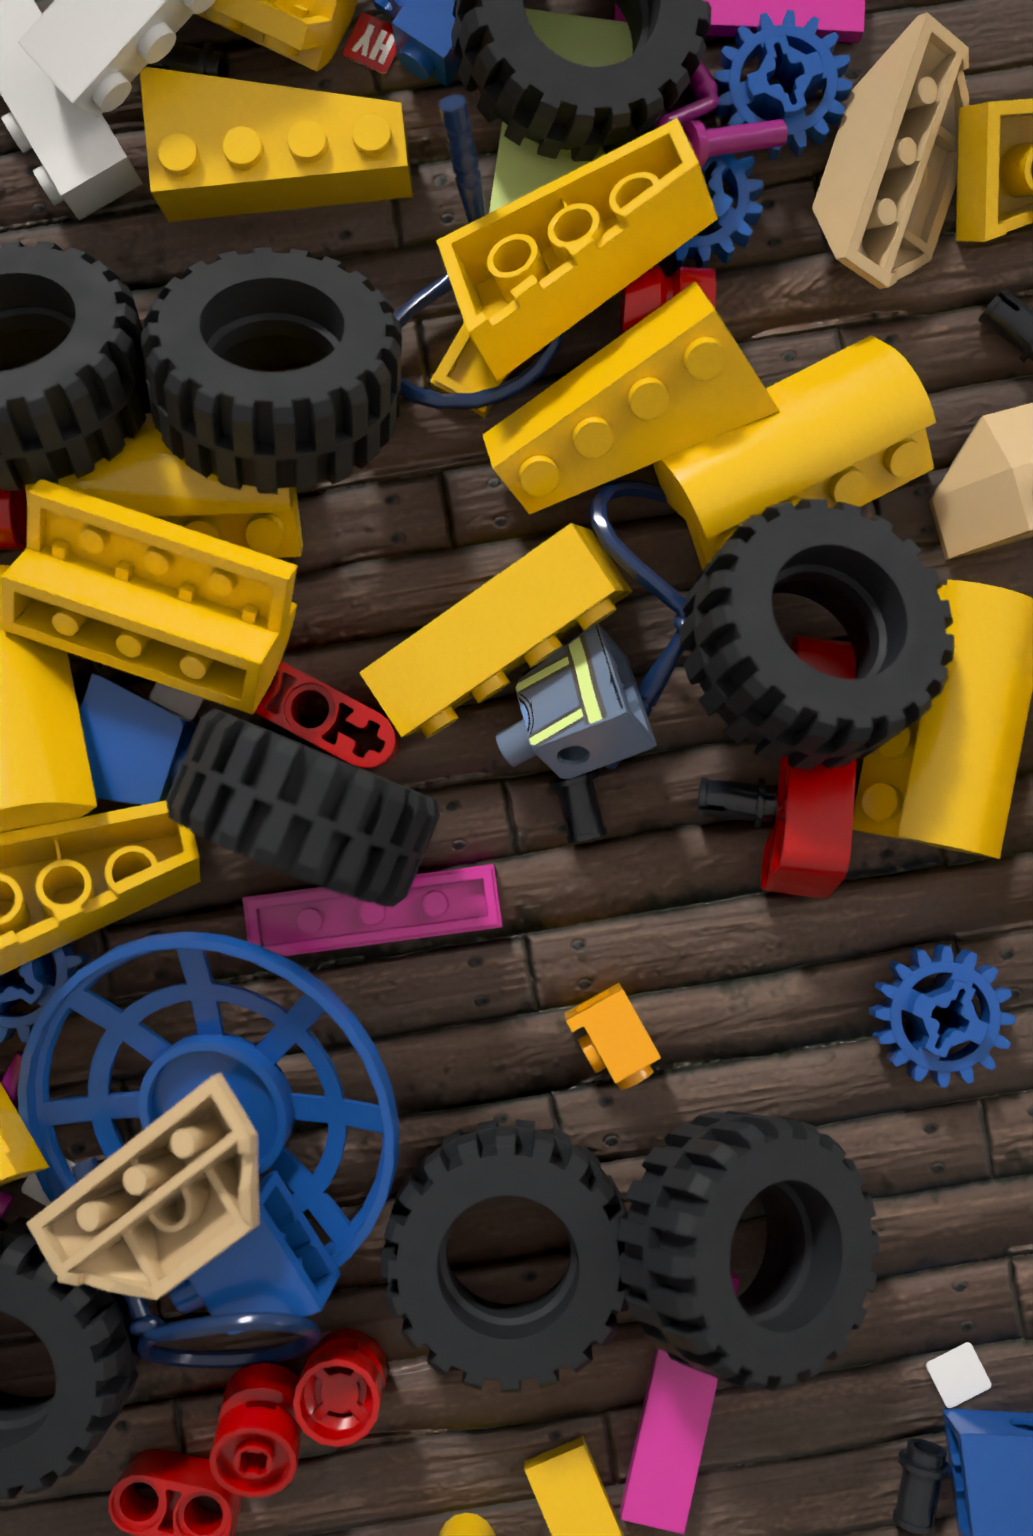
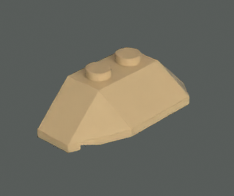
[812,12,969,289]
[929,403,1033,560]
[26,1073,259,1300]

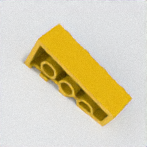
[140,67,413,222]
[956,98,1033,242]
[436,118,718,381]
[482,281,779,514]
[359,523,633,738]
[0,801,201,975]

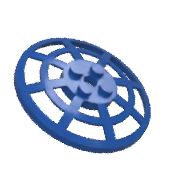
[18,931,399,1294]

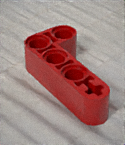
[761,635,856,899]
[254,661,400,770]
[108,1449,243,1536]

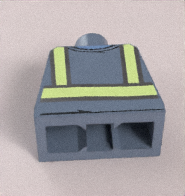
[496,623,657,779]

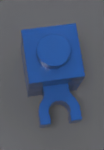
[373,0,463,87]

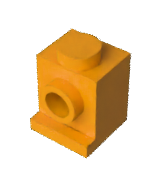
[564,983,661,1090]

